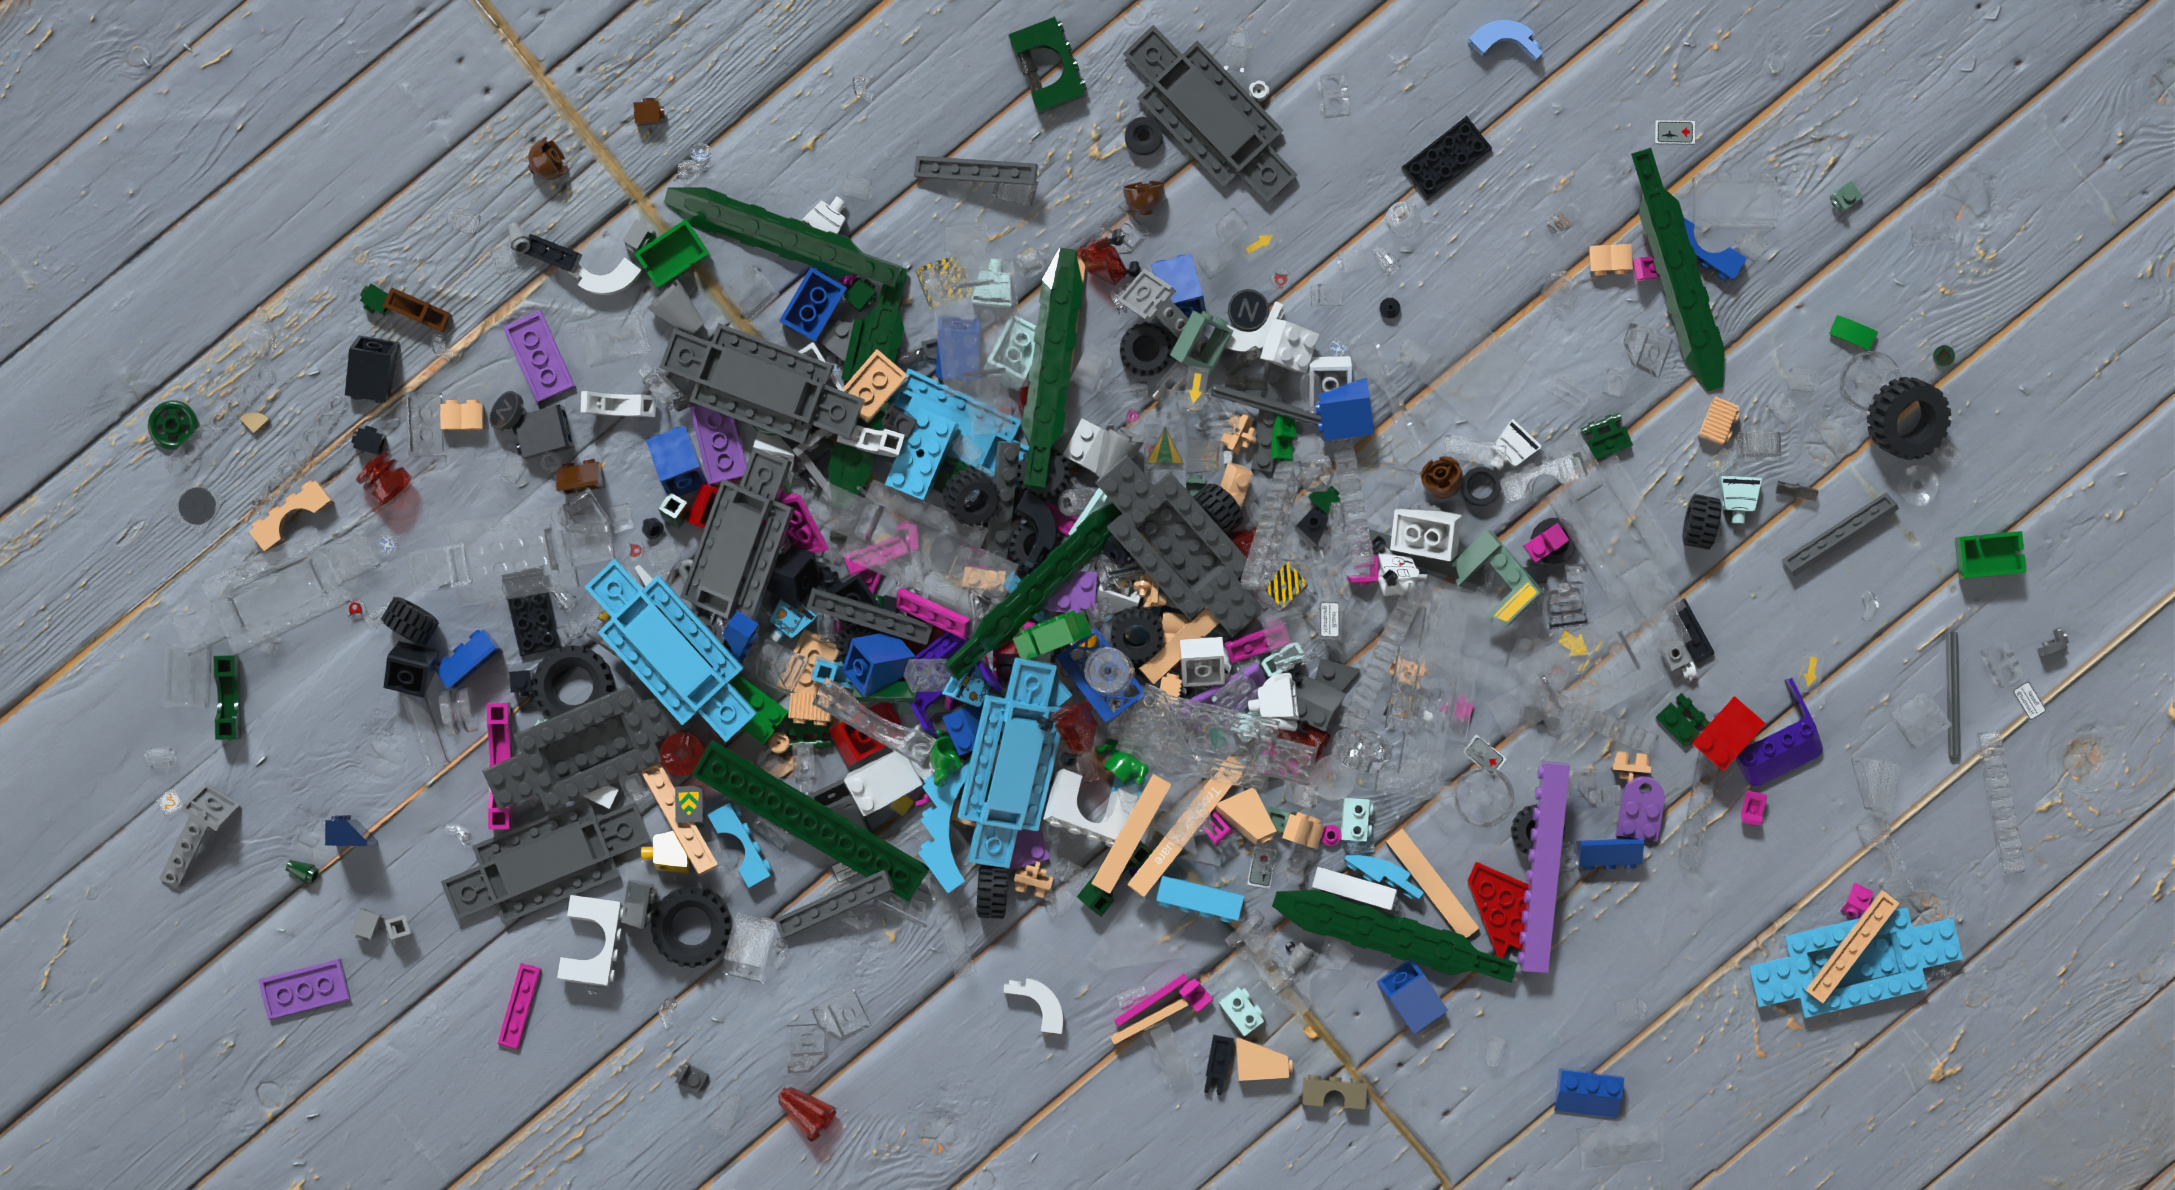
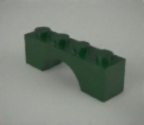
[213,655,241,740]
[1077,841,1153,917]

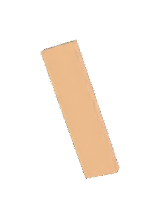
[1111,998,1188,1044]

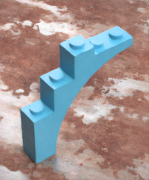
[918,757,971,893]

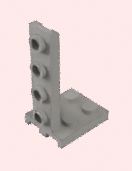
[1117,268,1209,358]
[792,428,854,522]
[159,783,240,889]

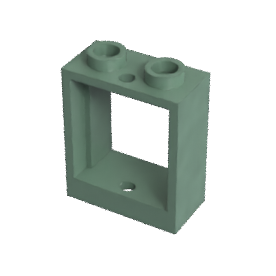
[1170,311,1234,375]

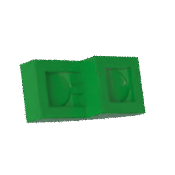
[1829,315,1878,351]
[1271,415,1297,462]

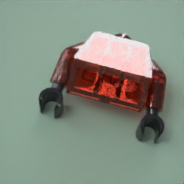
[1077,229,1141,286]
[1037,701,1098,767]

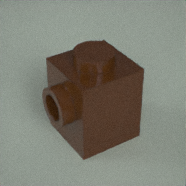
[633,98,665,126]

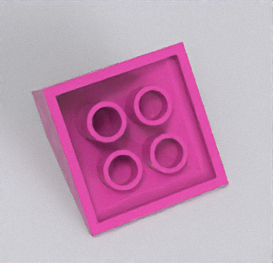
[762,491,829,553]

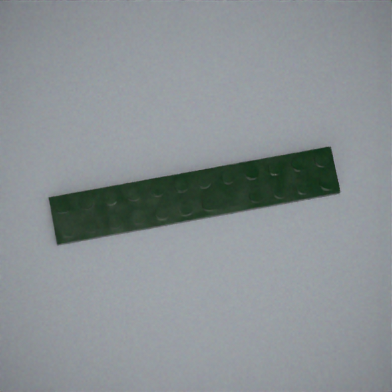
[691,740,930,902]

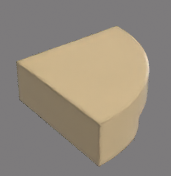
[240,412,270,434]

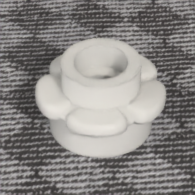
[1249,81,1269,101]
[1682,662,1698,681]

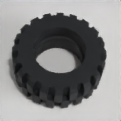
[1867,377,1951,460]

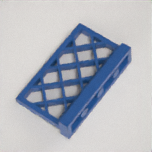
[1055,628,1147,725]

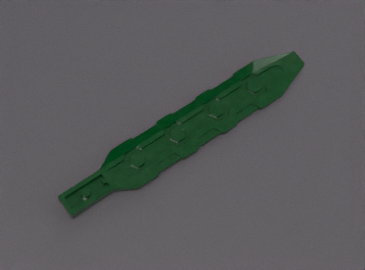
[1631,147,1725,391]
[664,187,902,287]
[1021,247,1083,490]
[828,267,908,510]
[944,502,1122,681]
[1272,890,1518,983]

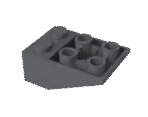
[808,778,874,834]
[621,879,657,929]

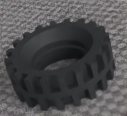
[532,645,614,719]
[651,885,732,968]

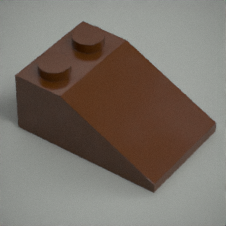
[556,459,605,495]

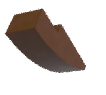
[383,287,451,333]

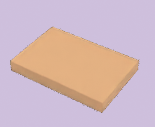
[843,349,909,424]
[777,629,839,695]

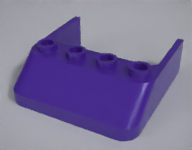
[897,631,1003,740]
[1714,678,1823,786]

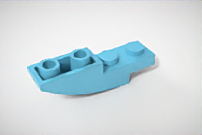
[1344,855,1423,900]

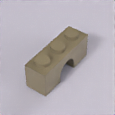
[1302,1075,1367,1110]

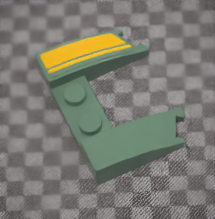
[1452,530,1544,627]

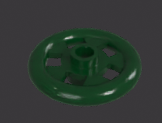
[148,400,198,450]

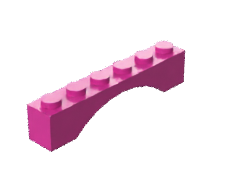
[487,703,513,829]

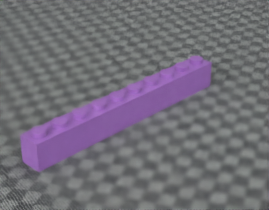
[1517,761,1570,973]

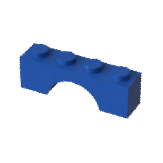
[1684,218,1747,281]
[708,610,759,668]

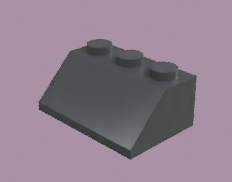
[1286,668,1346,732]

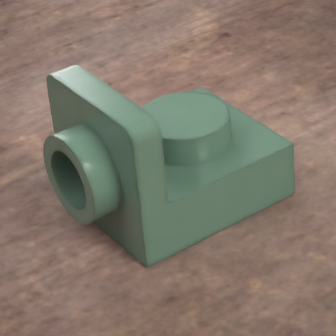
[1830,181,1863,213]
[1185,475,1207,496]
[1267,807,1297,833]

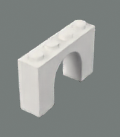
[1043,769,1138,847]
[557,895,623,987]

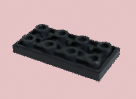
[1401,116,1492,200]
[502,566,562,657]

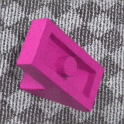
[1633,257,1660,282]
[1523,523,1569,563]

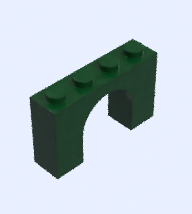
[1008,16,1087,114]

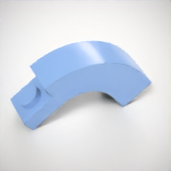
[1467,20,1543,61]

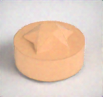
[768,732,789,754]

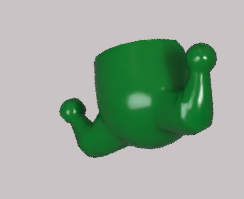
[930,729,962,787]
[1095,739,1149,785]

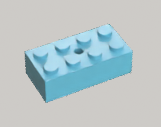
[885,407,959,502]
[1156,875,1244,923]

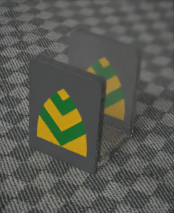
[675,786,705,827]

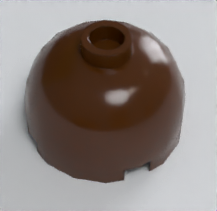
[528,137,568,180]
[1123,181,1165,215]
[1420,456,1463,499]

